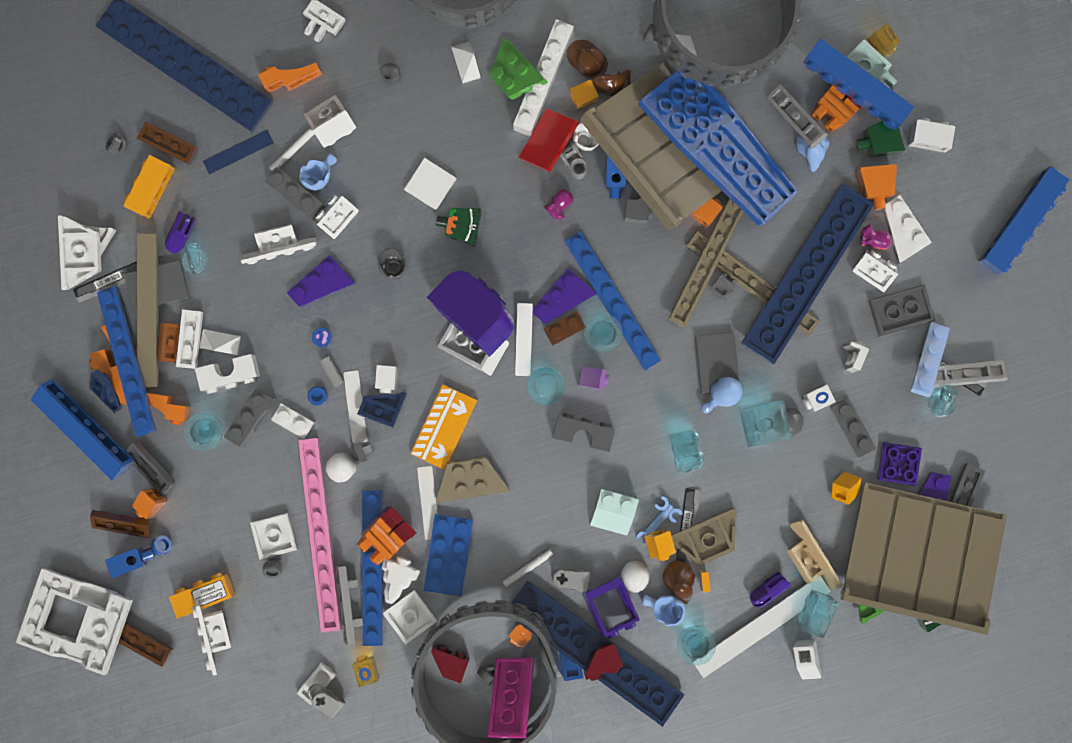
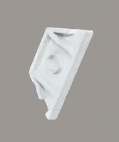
[58,215,101,290]

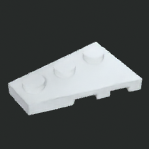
[883,195,932,264]

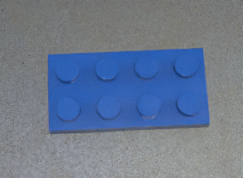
[423,514,473,597]

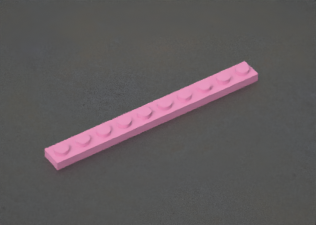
[298,438,341,633]

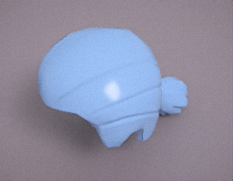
[299,154,337,191]
[701,377,743,413]
[642,595,686,626]

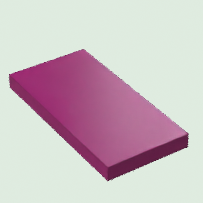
[487,657,534,738]

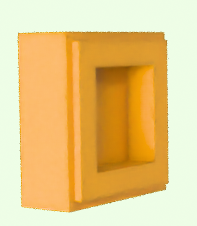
[699,570,711,592]

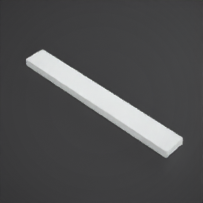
[692,576,831,678]

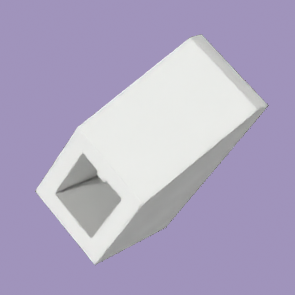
[793,639,822,679]

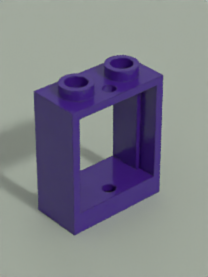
[582,577,640,639]

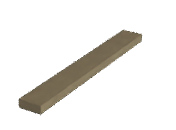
[668,198,744,328]
[686,230,820,336]
[137,234,159,387]

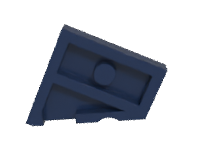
[89,369,121,414]
[357,392,407,428]

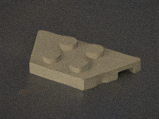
[436,456,509,503]
[671,507,737,566]

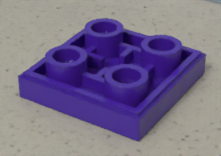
[877,442,922,486]

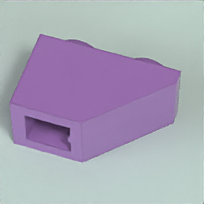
[578,366,609,390]

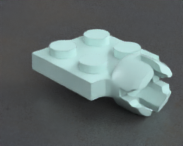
[847,39,897,90]

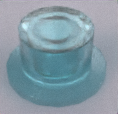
[584,314,623,352]
[527,367,565,405]
[184,413,223,451]
[677,626,716,665]

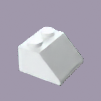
[303,95,356,148]

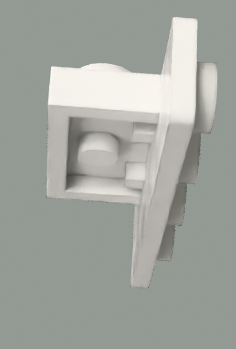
[241,223,317,264]
[192,599,231,676]

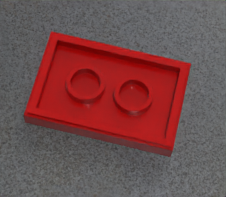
[519,109,579,172]

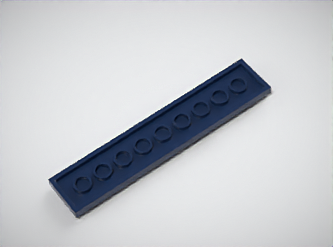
[95,0,273,133]
[741,183,874,364]
[511,580,685,727]

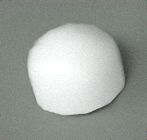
[573,123,599,151]
[326,452,357,483]
[620,560,649,593]

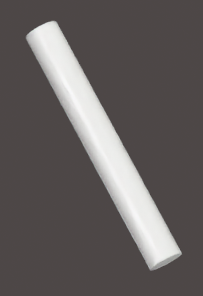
[269,128,315,171]
[502,548,554,588]

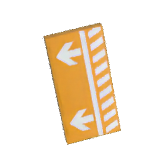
[410,384,478,470]

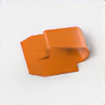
[509,624,532,648]

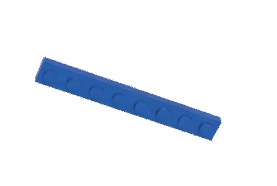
[564,231,661,371]
[97,286,157,437]
[362,490,383,646]

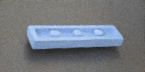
[910,322,950,397]

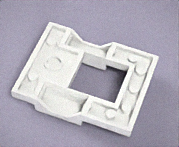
[16,568,133,675]

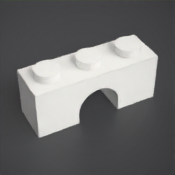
[195,354,261,394]

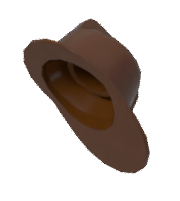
[567,39,608,80]

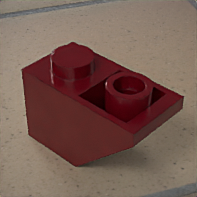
[584,641,623,681]
[431,644,470,684]

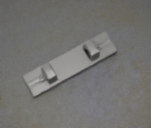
[766,84,828,149]
[933,360,1008,388]
[335,565,363,645]

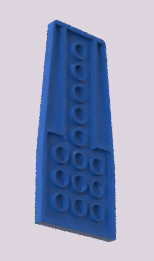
[638,70,797,226]

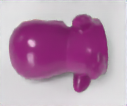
[543,189,573,220]
[860,224,892,250]

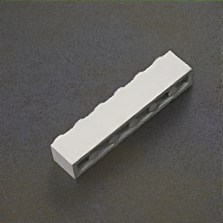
[513,19,574,136]

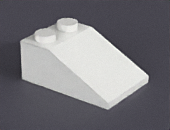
[437,323,509,376]

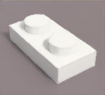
[271,403,315,439]

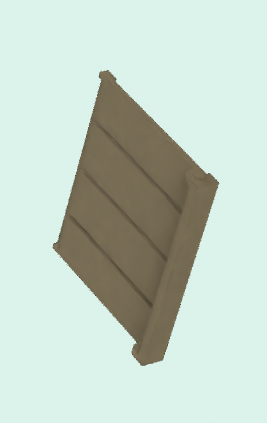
[580,60,722,231]
[840,482,1007,635]

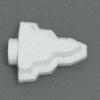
[382,556,420,604]

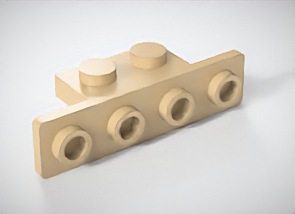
[787,520,843,590]

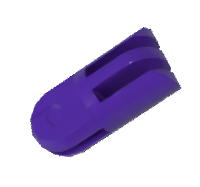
[165,211,196,253]
[749,572,791,608]

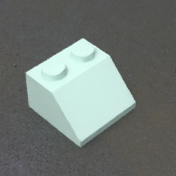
[590,488,639,535]

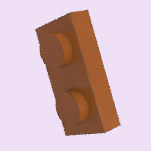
[157,323,180,363]

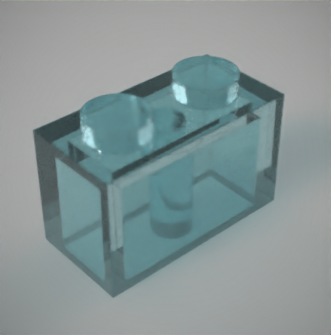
[796,590,839,638]

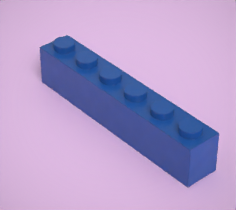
[803,38,914,130]
[978,166,1070,275]
[30,379,135,481]

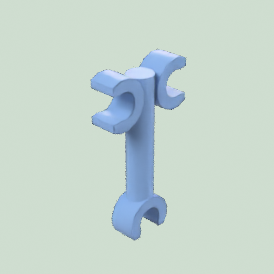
[636,496,683,545]

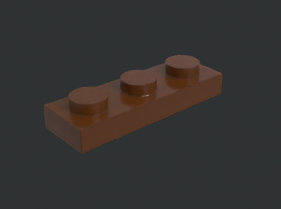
[137,122,198,165]
[90,510,151,538]
[118,622,173,667]

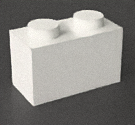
[908,118,955,153]

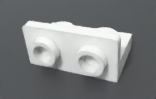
[314,194,359,239]
[852,249,898,292]
[842,340,869,373]

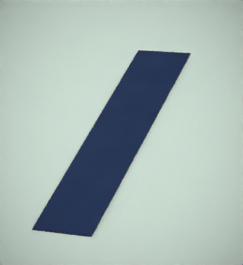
[203,130,274,175]

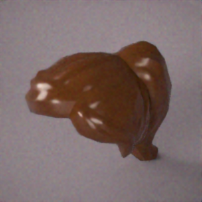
[592,69,632,97]
[662,560,696,604]

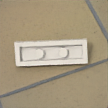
[176,310,203,369]

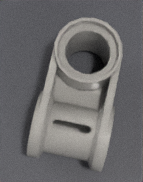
[559,141,587,179]
[552,569,590,592]
[307,684,346,718]

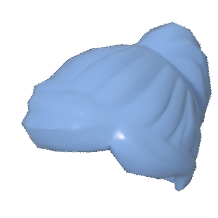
[796,135,829,172]

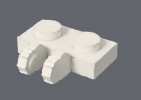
[303,0,346,42]

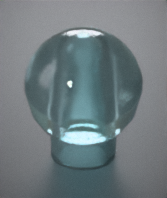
[182,243,209,275]
[928,386,958,417]

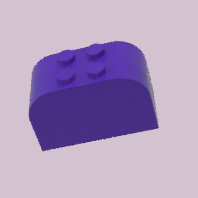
[426,271,514,357]

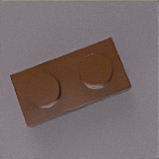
[543,311,586,346]

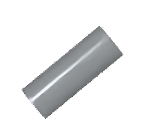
[320,356,344,388]

